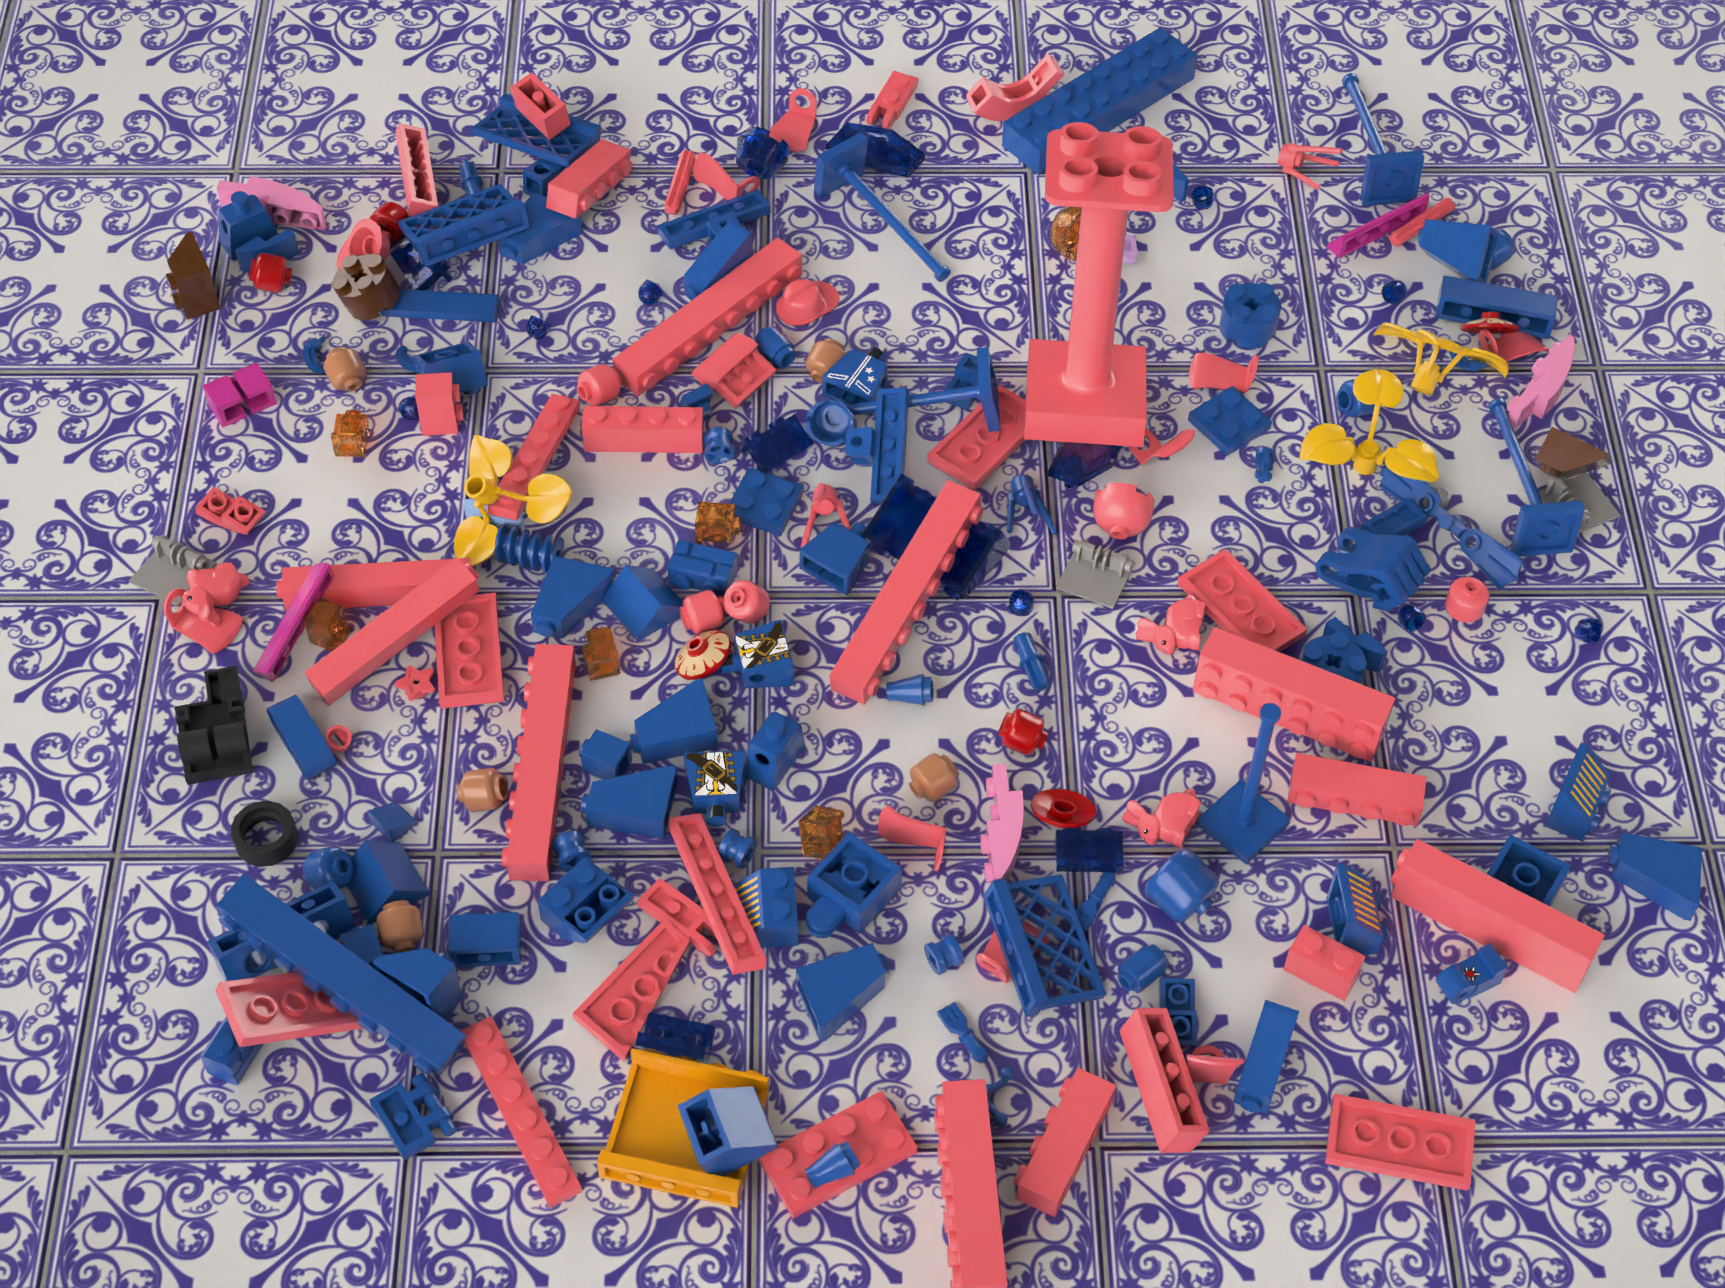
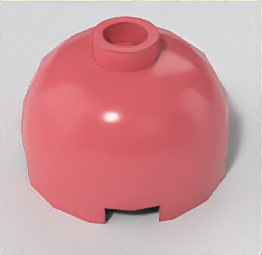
[1093,483,1155,540]

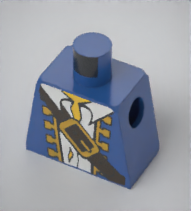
[719,620,795,688]
[684,750,746,827]

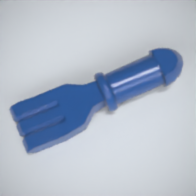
[1067,871,1116,933]
[937,1002,988,1063]

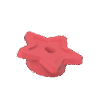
[395,665,435,701]

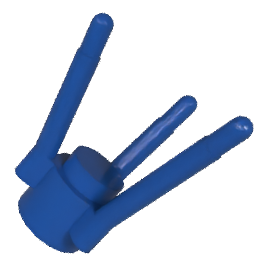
[1006,475,1057,534]

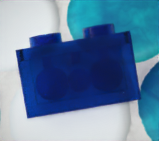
[390,239,454,291]
[740,414,814,473]
[1054,828,1124,873]
[635,1012,716,1060]

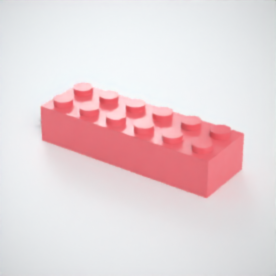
[1193,627,1396,762]
[934,1079,1008,1288]

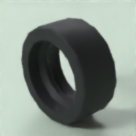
[231,801,298,867]

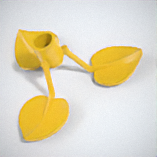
[1374,322,1509,396]
[1299,369,1439,482]
[454,435,572,566]

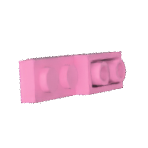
[216,176,327,231]
[1507,334,1575,429]
[980,764,1024,883]

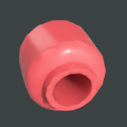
[577,364,621,406]
[1445,576,1490,623]
[723,580,770,624]
[679,590,728,634]

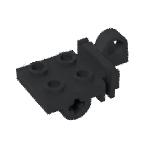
[174,666,253,785]

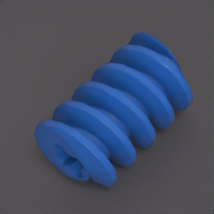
[495,523,564,574]

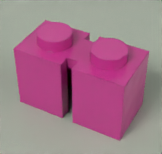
[202,362,277,428]

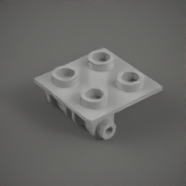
[1539,473,1621,533]
[129,535,217,607]
[1056,539,1135,609]

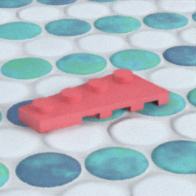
[572,919,690,1061]

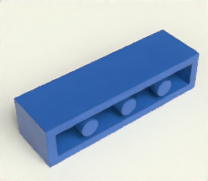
[1435,275,1558,339]

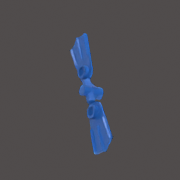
[1379,466,1524,589]

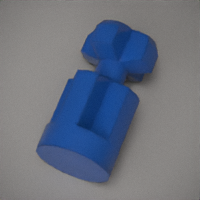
[1254,447,1274,483]

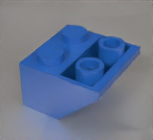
[537,857,634,943]
[677,1086,779,1176]

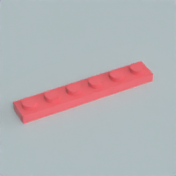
[488,394,580,521]
[668,813,767,975]
[460,1016,582,1208]

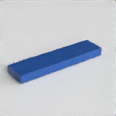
[380,289,499,322]

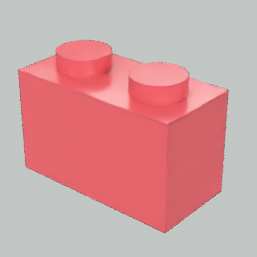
[510,72,571,140]
[415,372,464,436]
[1283,925,1366,1002]

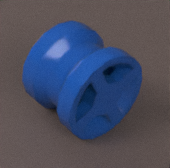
[703,427,734,464]
[718,828,757,869]
[552,831,591,872]
[924,933,964,975]

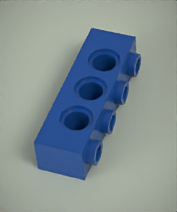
[207,881,356,981]

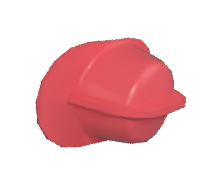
[337,219,391,270]
[776,279,840,326]

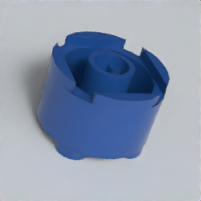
[1219,283,1281,349]
[1301,632,1367,684]

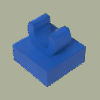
[678,384,713,421]

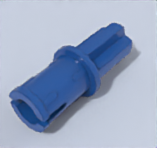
[459,160,483,208]
[1013,632,1050,691]

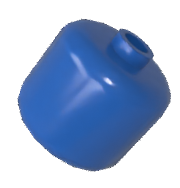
[1144,848,1219,923]

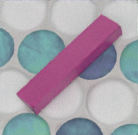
[1327,193,1430,258]
[253,563,335,682]

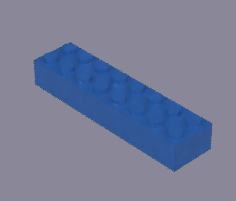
[1002,27,1198,175]

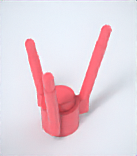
[1278,143,1343,190]
[801,483,851,548]

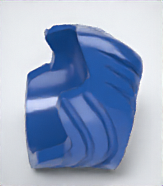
[806,400,857,447]

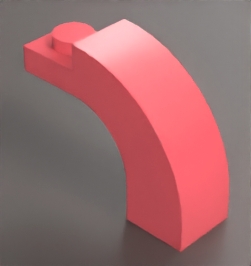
[966,54,1064,121]

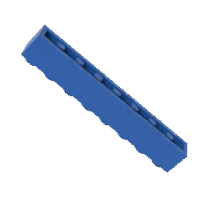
[216,873,466,1077]

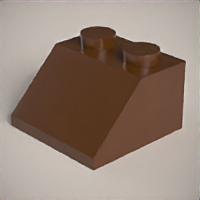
[165,231,220,320]
[1535,427,1612,478]

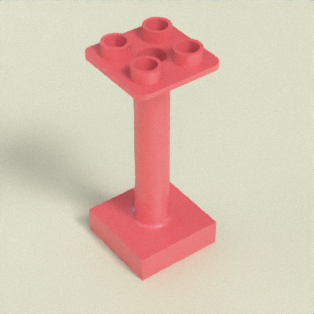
[1024,122,1174,447]

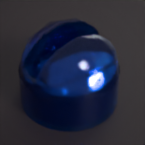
[1191,186,1214,210]
[638,279,663,305]
[1381,280,1407,305]
[526,315,551,340]
[398,397,420,420]
[1009,589,1034,616]
[1398,605,1426,632]
[1574,618,1602,644]

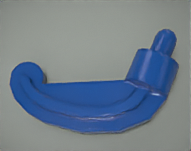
[303,336,326,374]
[1449,342,1487,371]
[396,346,418,373]

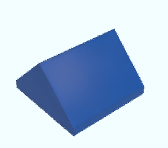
[602,565,683,642]
[346,840,430,925]

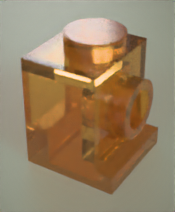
[331,409,370,457]
[695,501,741,545]
[304,598,353,651]
[582,626,620,681]
[798,805,845,861]

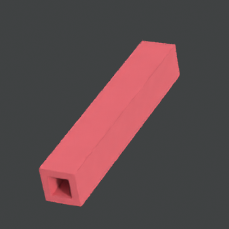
[304,557,479,706]
[276,558,472,611]

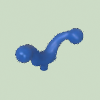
[986,1067,1014,1127]

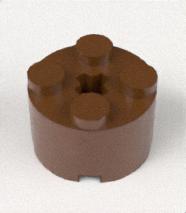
[331,254,400,320]

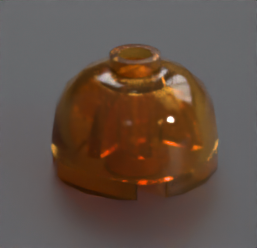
[1050,207,1082,262]

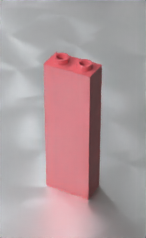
[1390,839,1605,993]

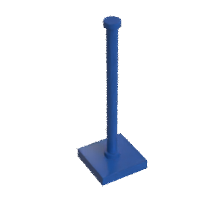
[1342,73,1425,206]
[814,132,951,282]
[846,347,1001,432]
[1488,398,1585,557]
[1197,703,1291,865]

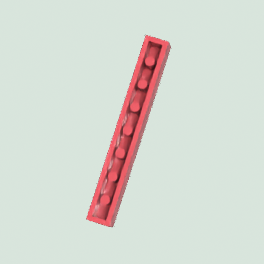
[612,237,802,397]
[829,480,984,705]
[502,644,576,882]

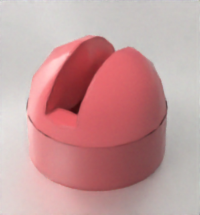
[325,725,352,753]

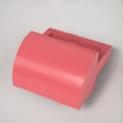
[691,334,776,409]

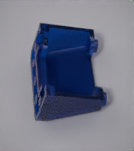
[862,473,1012,601]

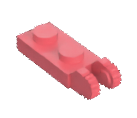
[866,71,918,130]
[637,878,717,957]

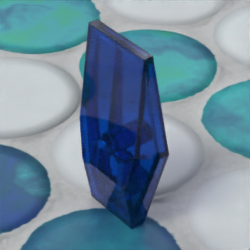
[826,122,925,178]
[1048,442,1122,488]

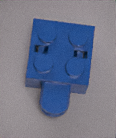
[806,832,902,939]

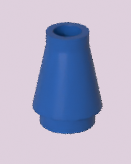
[886,674,934,706]
[804,1141,860,1189]

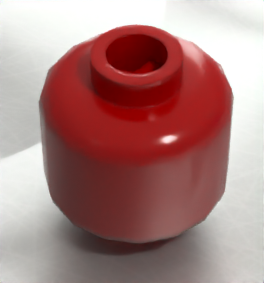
[369,202,409,244]
[249,253,292,293]
[998,708,1048,756]

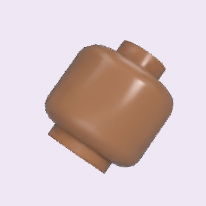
[805,338,846,384]
[323,346,367,392]
[909,753,959,802]
[456,768,508,812]
[376,900,424,953]

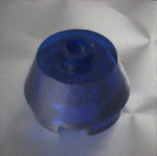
[736,126,790,179]

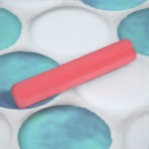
[664,149,695,215]
[1389,198,1455,247]

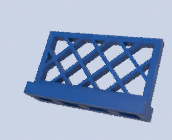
[472,93,601,167]
[398,184,530,267]
[983,874,1106,1017]

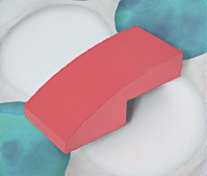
[196,486,265,535]

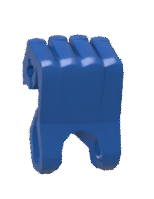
[1315,527,1431,612]

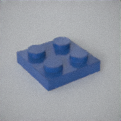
[1188,386,1272,456]
[725,467,804,536]

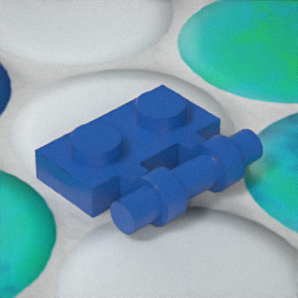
[369,1073,457,1160]

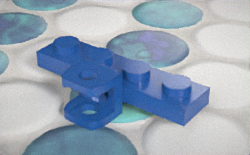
[657,189,771,249]
[845,387,909,505]

